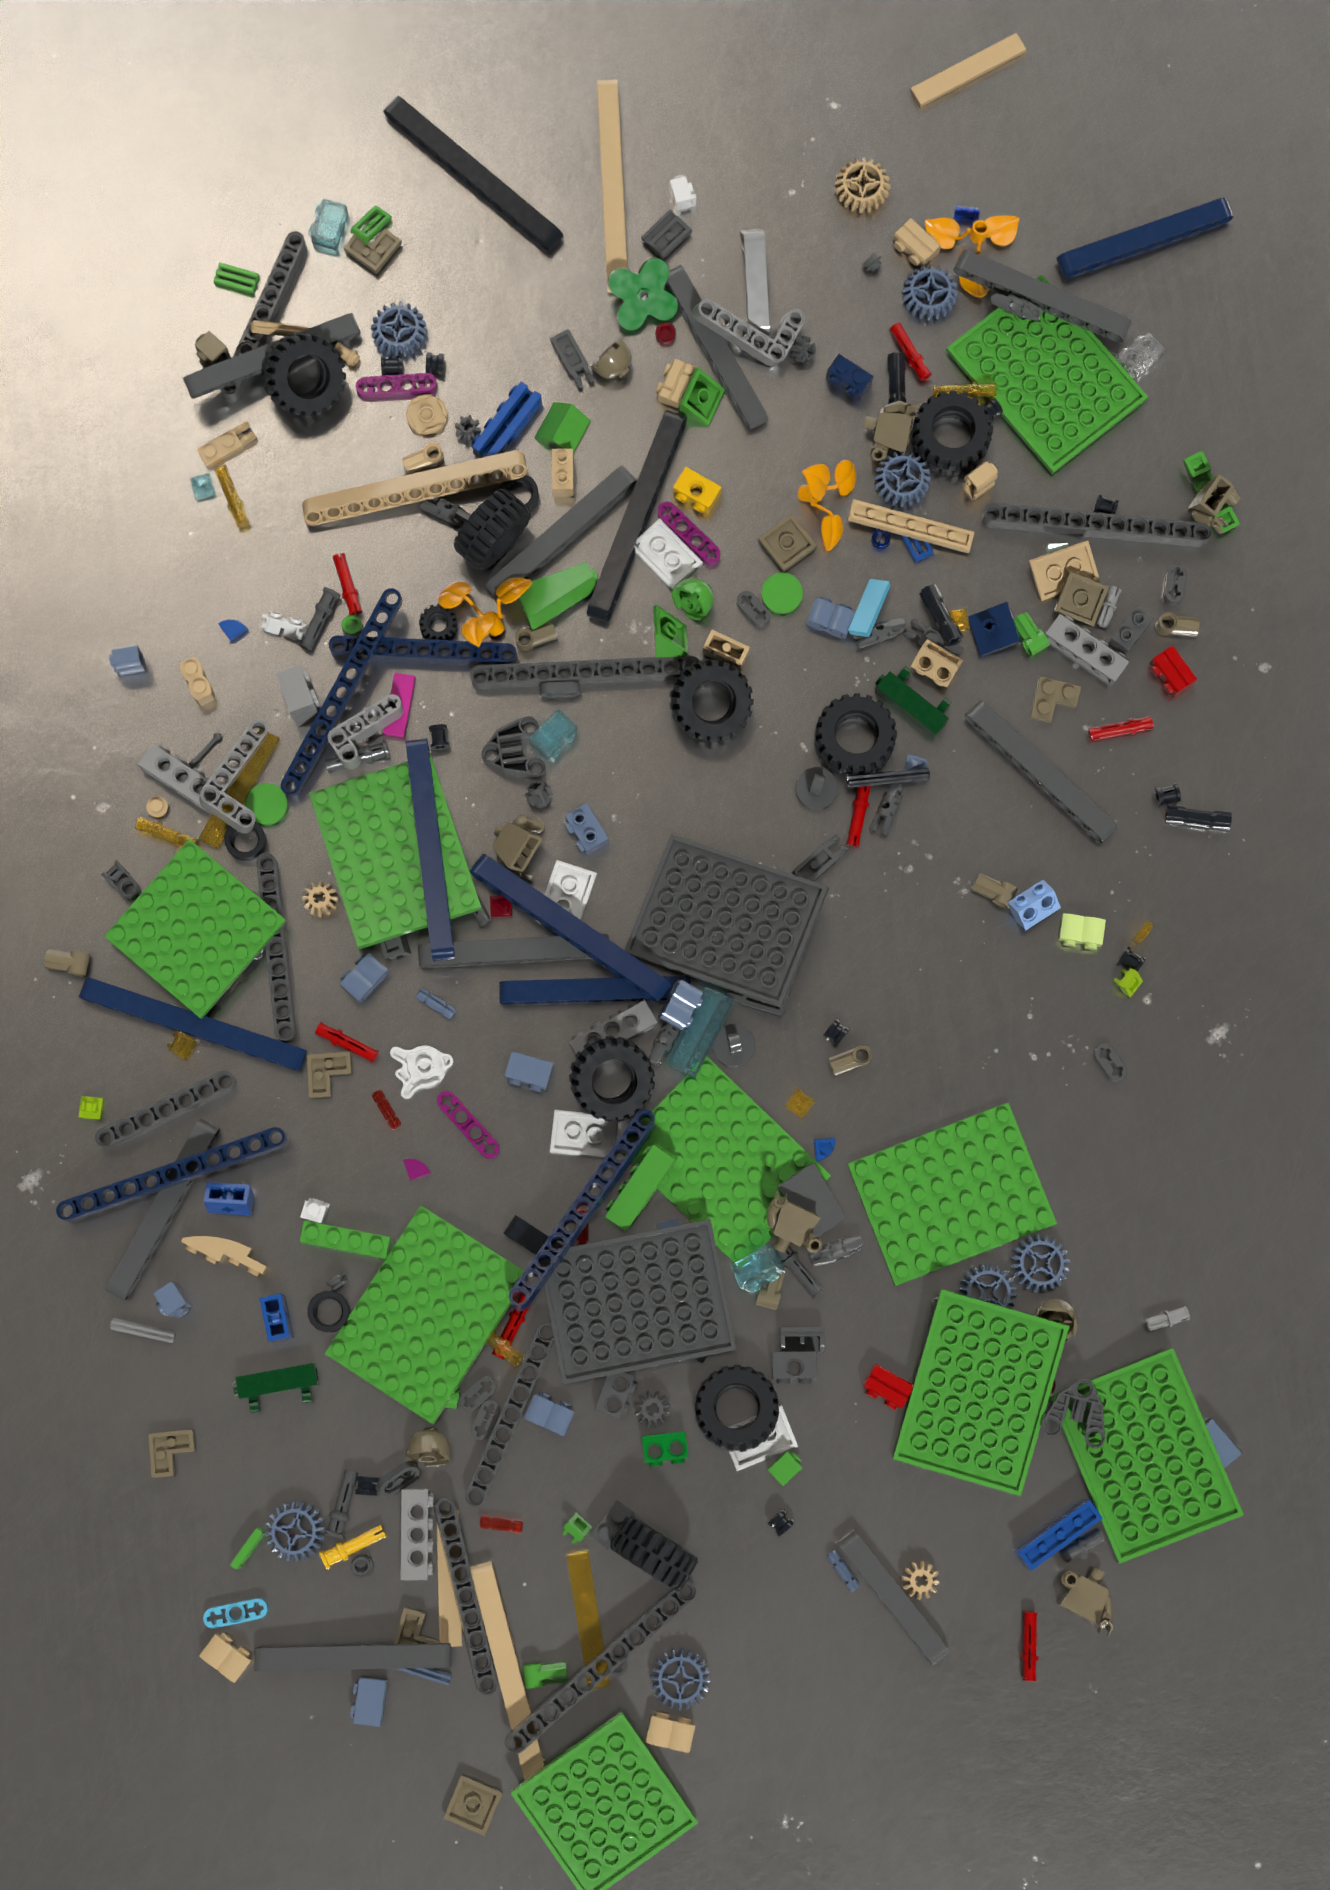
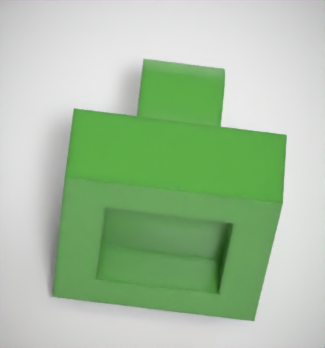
[563,1513,592,1544]

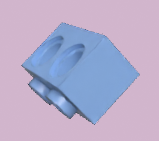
[1008,880,1061,930]

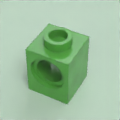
[767,1451,802,1486]

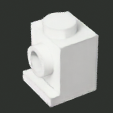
[670,175,696,211]
[300,1198,330,1224]

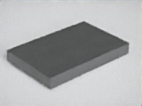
[776,1163,847,1237]

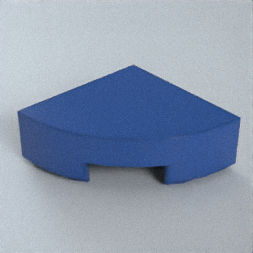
[218,619,248,641]
[814,1137,836,1162]

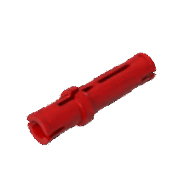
[889,322,932,381]
[332,553,363,615]
[1088,716,1154,741]
[846,786,871,847]
[315,1022,379,1063]
[491,1294,533,1360]
[1021,1612,1039,1681]

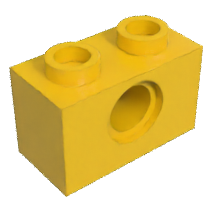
[673,467,722,514]

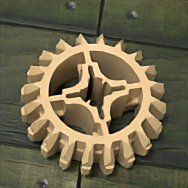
[835,157,890,214]

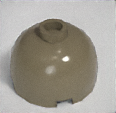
[590,338,632,379]
[1035,1299,1078,1342]
[406,1427,451,1467]

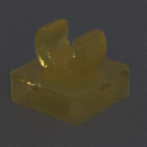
[949,608,970,632]
[167,1031,197,1061]
[785,1089,815,1119]

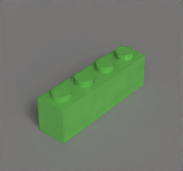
[605,1143,678,1231]
[299,1220,392,1260]

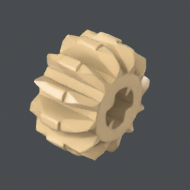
[302,881,339,918]
[901,1561,940,1600]

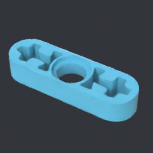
[203,1598,269,1628]

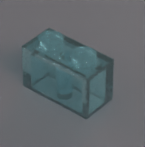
[308,198,348,250]
[529,709,577,760]
[731,1245,786,1292]

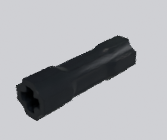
[887,353,906,404]
[920,584,963,647]
[1165,805,1232,832]

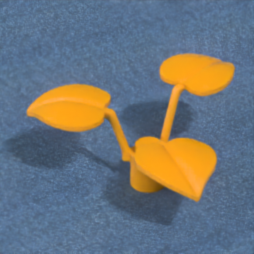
[925,215,1019,298]
[798,460,856,552]
[438,577,533,647]

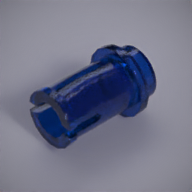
[954,206,980,223]

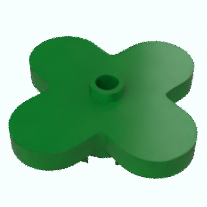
[607,257,678,330]

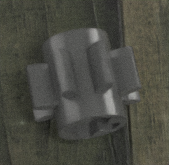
[790,336,816,363]
[455,415,481,442]
[525,781,553,808]

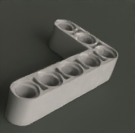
[740,229,770,335]
[693,299,805,366]
[199,719,268,833]

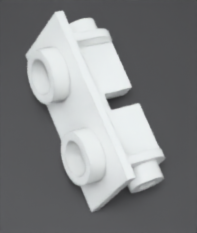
[261,611,307,641]

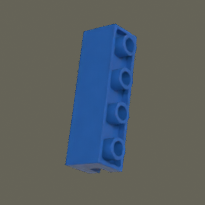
[472,381,542,458]
[1015,1500,1103,1571]

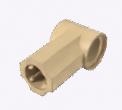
[401,442,444,475]

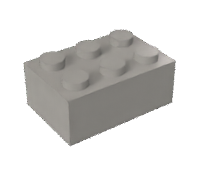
[275,664,321,727]

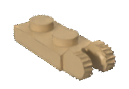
[196,421,257,468]

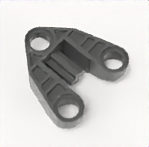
[482,716,546,779]
[1041,1379,1105,1448]

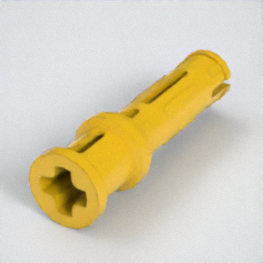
[319,1524,386,1570]

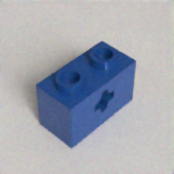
[204,1182,254,1216]
[259,1293,293,1342]

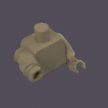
[864,401,920,461]
[1188,474,1240,534]
[493,815,544,881]
[766,1191,822,1253]
[1057,1567,1113,1636]

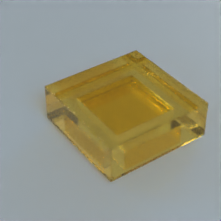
[1131,921,1153,945]

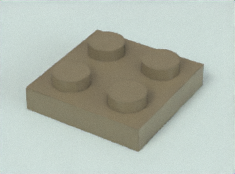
[758,513,817,572]
[1054,572,1109,626]
[444,1775,503,1836]

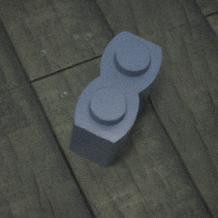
[806,596,855,639]
[109,645,146,676]
[340,953,389,1003]
[658,979,704,1030]
[523,1392,574,1436]

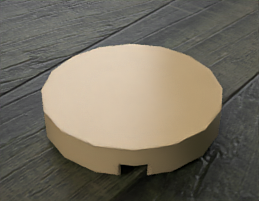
[406,394,448,436]

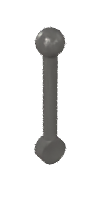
[189,733,222,768]

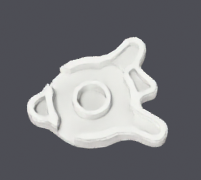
[390,1045,454,1099]

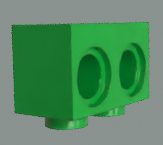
[642,1431,689,1467]

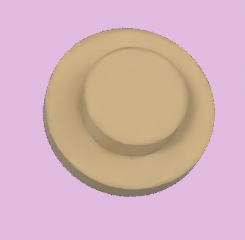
[146,796,168,818]

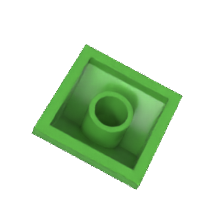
[679,368,725,426]
[535,402,591,453]
[653,605,689,658]

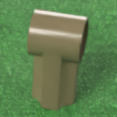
[1155,612,1200,637]
[515,621,558,652]
[972,873,1018,909]
[44,949,90,976]
[828,1045,872,1076]
[755,1264,786,1311]

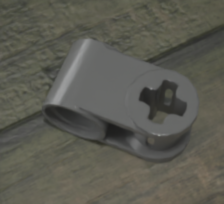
[101,860,141,901]

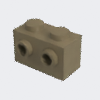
[194,330,231,368]

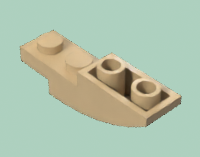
[181,1236,269,1277]

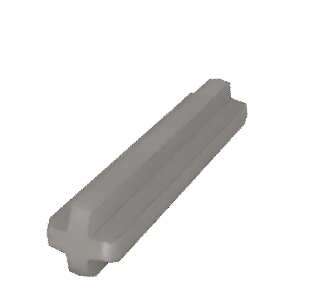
[110,1318,175,1343]

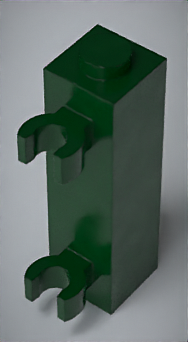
[875,666,951,739]
[233,1363,320,1413]

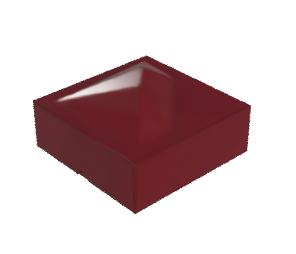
[490,896,512,919]

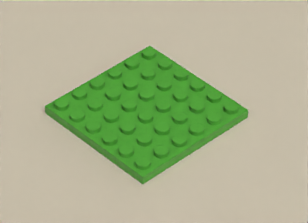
[104,839,286,1019]
[510,1712,698,1890]

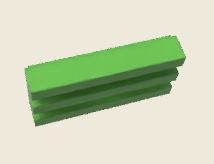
[350,205,392,244]
[213,262,259,294]
[230,1527,265,1569]

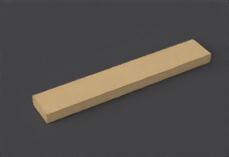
[910,33,1027,108]
[847,499,974,553]
[437,1510,462,1647]

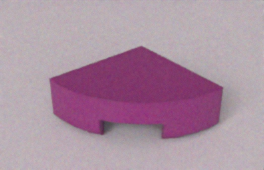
[403,1159,431,1181]

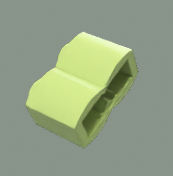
[1058,913,1106,950]

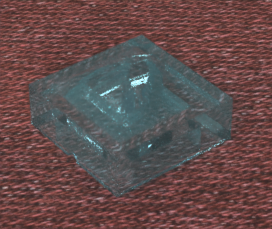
[190,473,216,500]

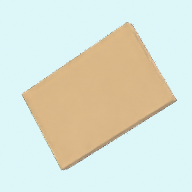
[1028,540,1100,601]

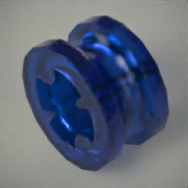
[871,529,891,550]

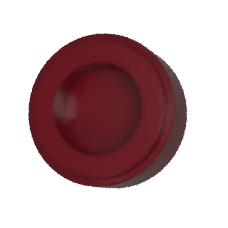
[655,322,676,345]

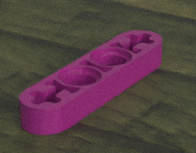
[355,373,437,398]
[657,502,721,566]
[437,1091,500,1159]

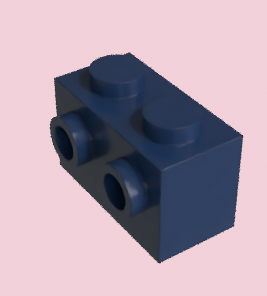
[826,354,873,401]

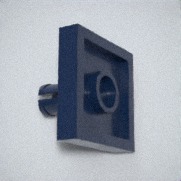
[968,602,1022,657]

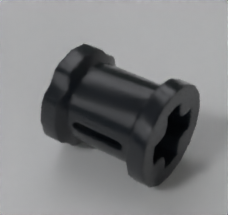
[381,356,403,376]
[1093,494,1119,514]
[429,724,450,750]
[1155,783,1181,806]
[1118,946,1146,972]

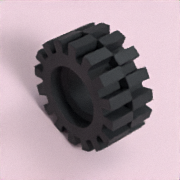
[419,604,458,640]

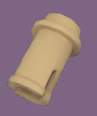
[334,342,360,366]

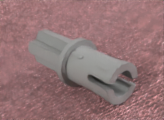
[1097,586,1121,628]
[1145,1306,1190,1331]

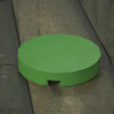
[761,572,803,615]
[245,783,288,826]

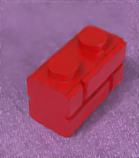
[1150,645,1197,697]
[862,1364,914,1410]

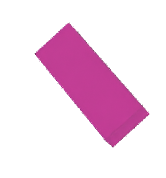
[383,672,416,738]

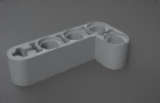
[328,694,404,770]

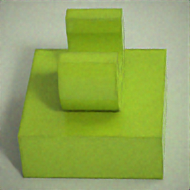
[1114,968,1143,998]
[78,1096,104,1120]

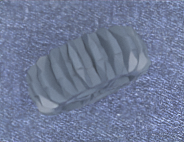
[902,264,958,321]
[371,301,427,358]
[874,450,931,508]
[1011,1234,1070,1293]
[958,1263,1017,1307]
[265,1501,325,1562]
[650,1648,711,1710]

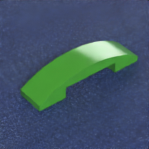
[1183,451,1240,534]

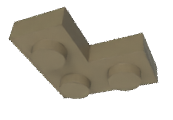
[343,229,402,274]
[1030,676,1081,723]
[307,1052,352,1099]
[148,1429,195,1478]
[393,1607,441,1644]

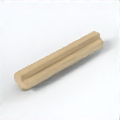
[250,320,309,336]

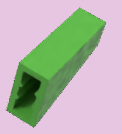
[519,562,598,630]

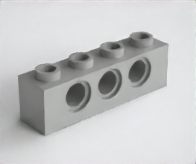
[1045,614,1129,687]
[138,743,219,815]
[569,1000,657,1055]
[401,1489,434,1580]

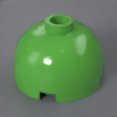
[671,578,714,620]

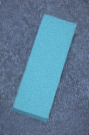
[848,579,891,637]

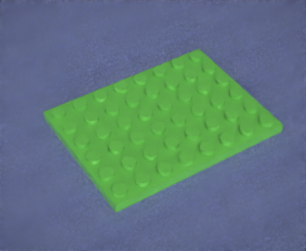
[946,274,1148,474]
[309,754,482,949]
[621,1056,831,1270]
[847,1102,1057,1286]
[325,1206,524,1425]
[893,1288,1069,1496]
[1050,1348,1244,1564]

